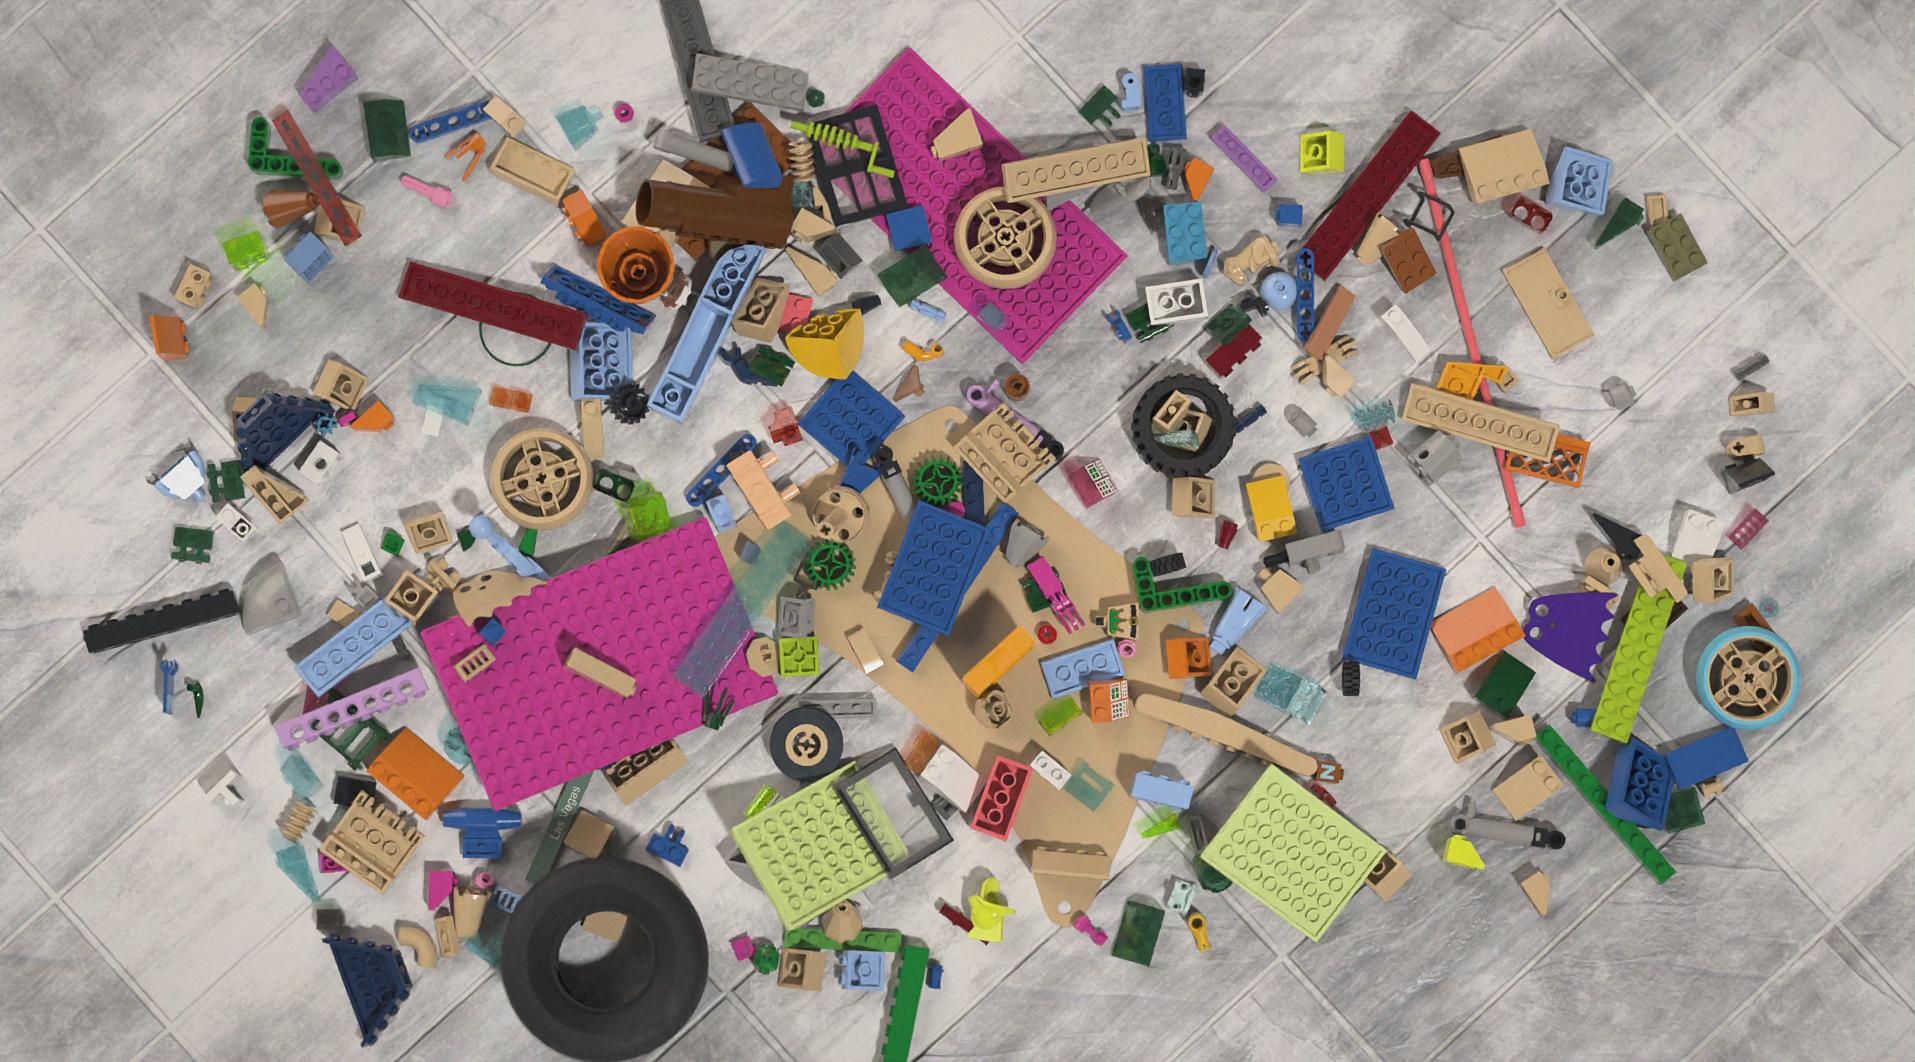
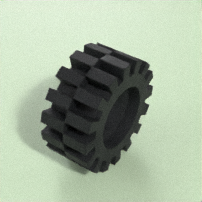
[1149,552,1186,577]
[1342,661,1360,696]

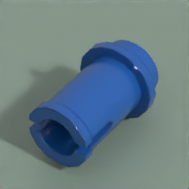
[928,965,944,989]

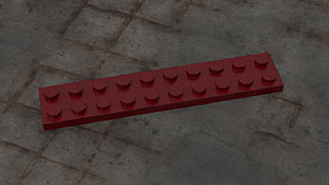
[1295,110,1441,282]
[398,261,588,351]

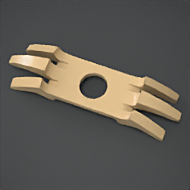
[1291,335,1359,386]

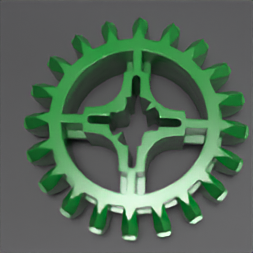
[912,455,964,507]
[804,539,856,591]

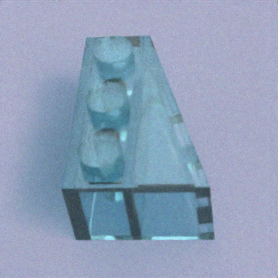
[412,384,482,426]

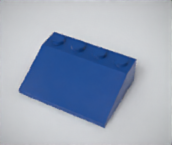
[1605,738,1674,831]

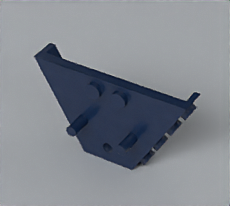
[235,393,336,486]
[322,934,413,1048]

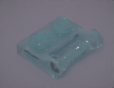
[1063,761,1115,812]

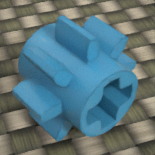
[313,413,338,437]

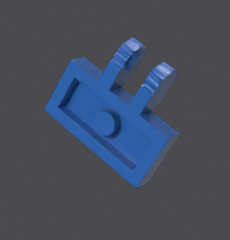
[646,824,689,867]

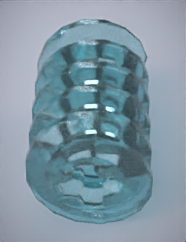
[1353,399,1396,433]

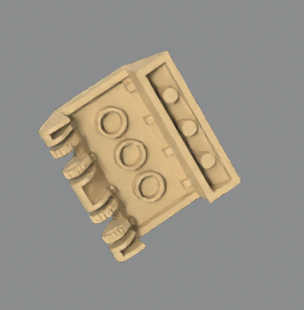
[953,402,1056,503]
[319,790,425,895]

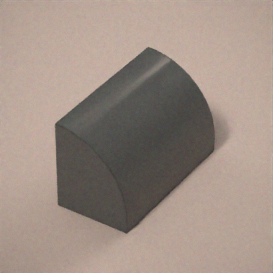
[816,233,863,279]

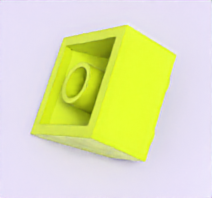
[1300,131,1344,174]
[1442,835,1485,870]

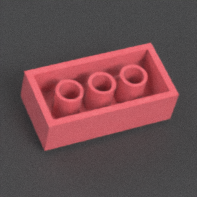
[970,755,1033,842]

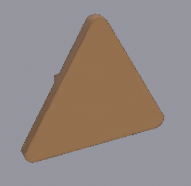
[893,365,925,402]

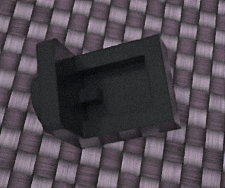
[1238,297,1269,318]

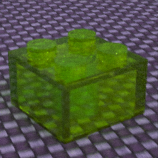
[222,231,271,272]
[619,490,673,542]

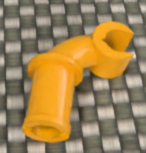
[902,340,944,362]

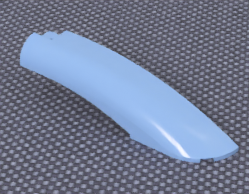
[647,245,767,425]

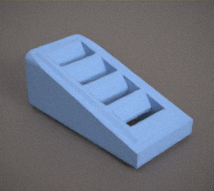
[490,885,522,913]

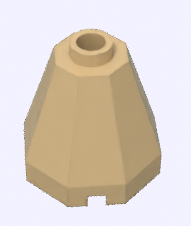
[822,900,863,944]

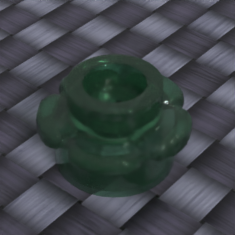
[806,89,825,108]

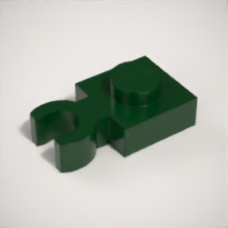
[1147,143,1168,177]

